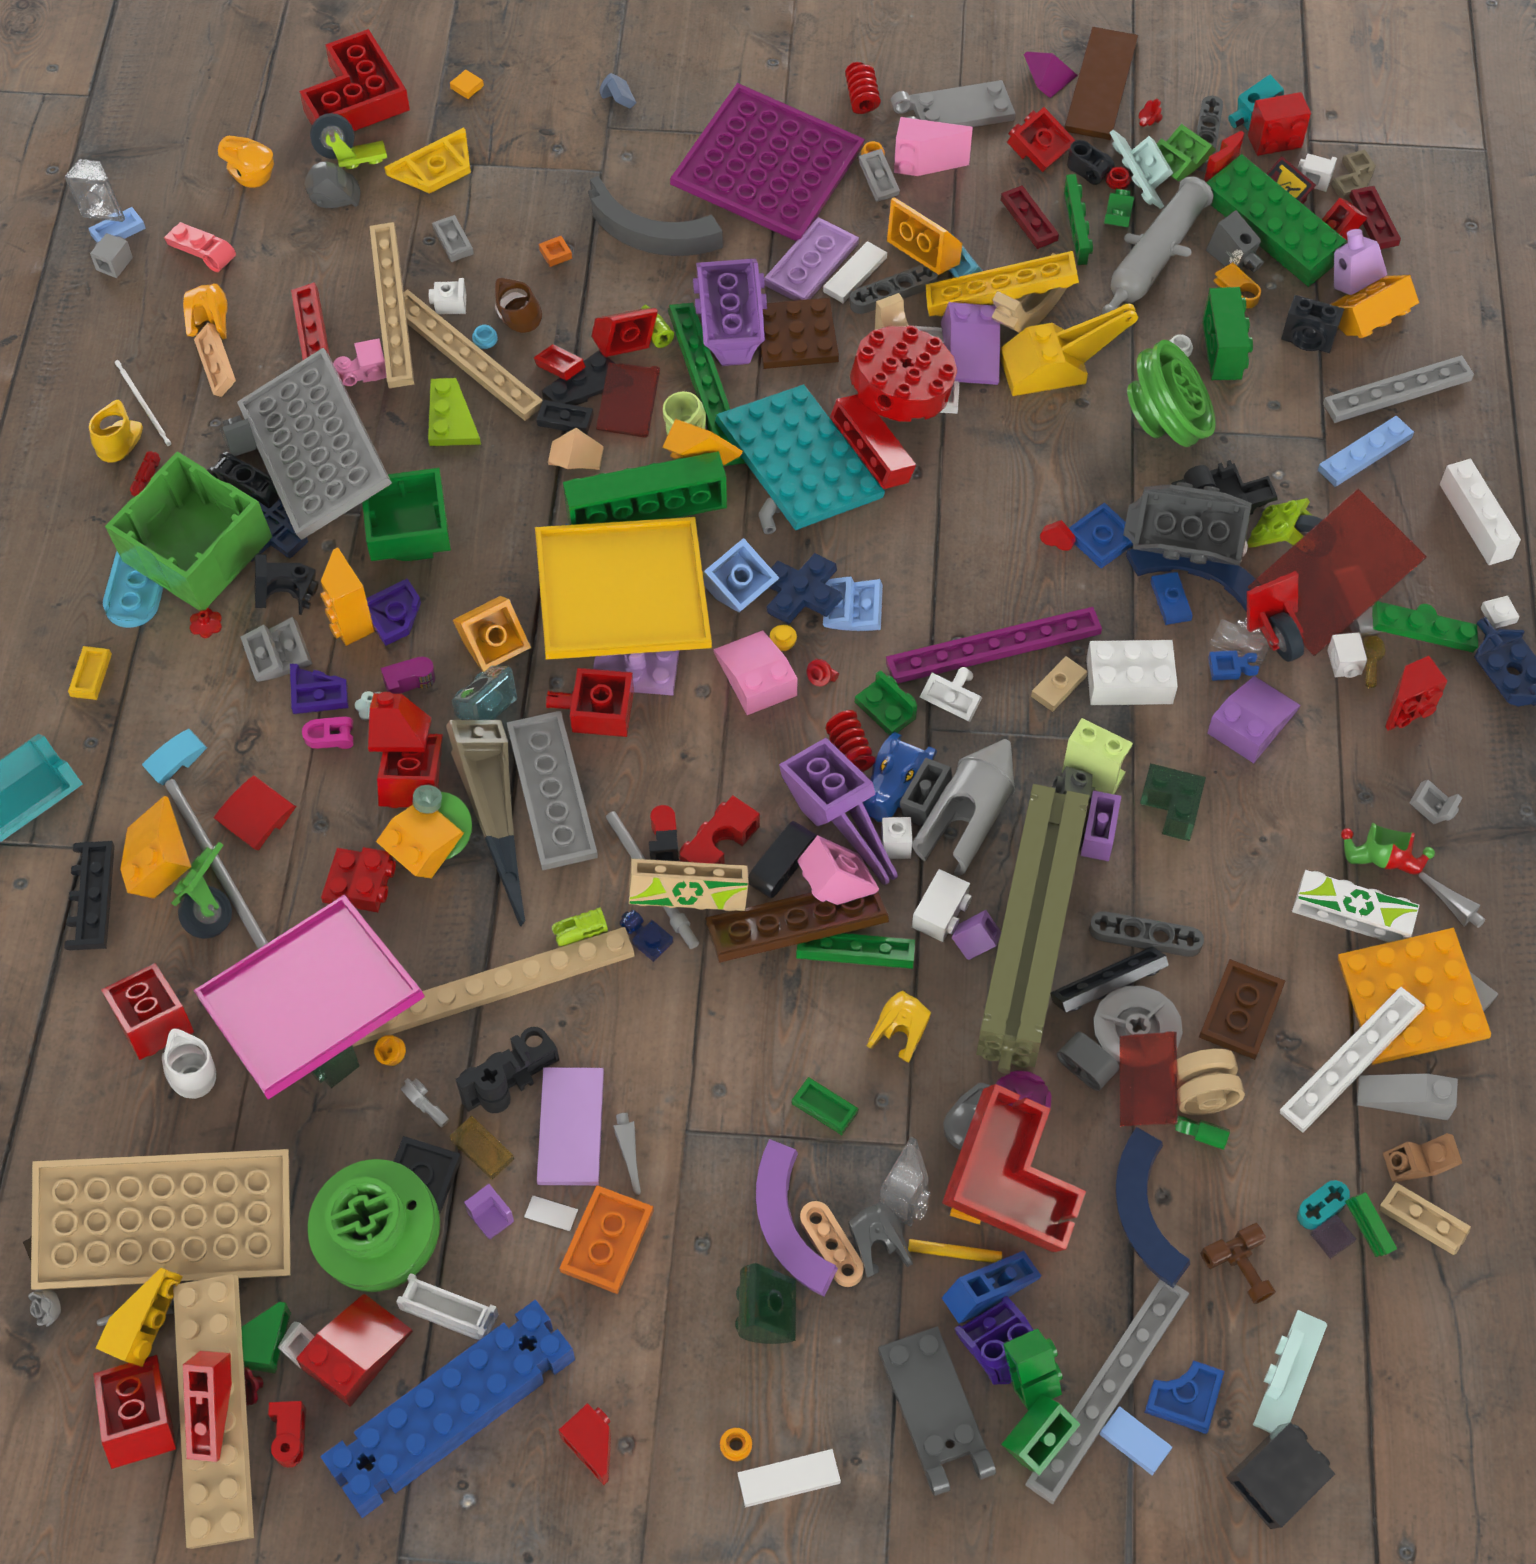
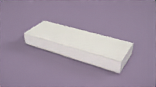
[823,241,887,303]
[738,1449,841,1507]

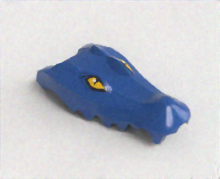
[863,732,937,822]

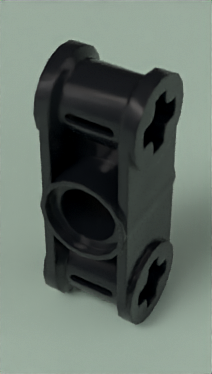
[207,452,278,508]

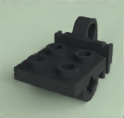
[1171,460,1278,515]
[455,1027,559,1113]

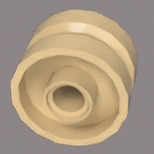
[1169,1049,1245,1115]

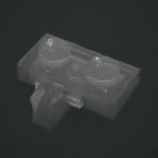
[1210,617,1270,665]

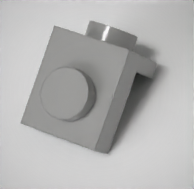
[1409,780,1462,824]

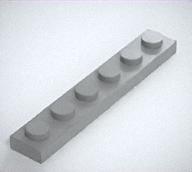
[1323,355,1474,423]

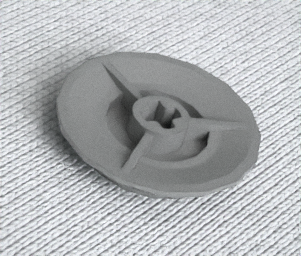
[1093,986,1183,1067]

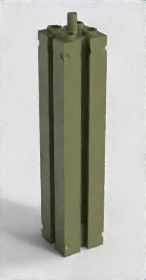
[976,784,1090,1073]

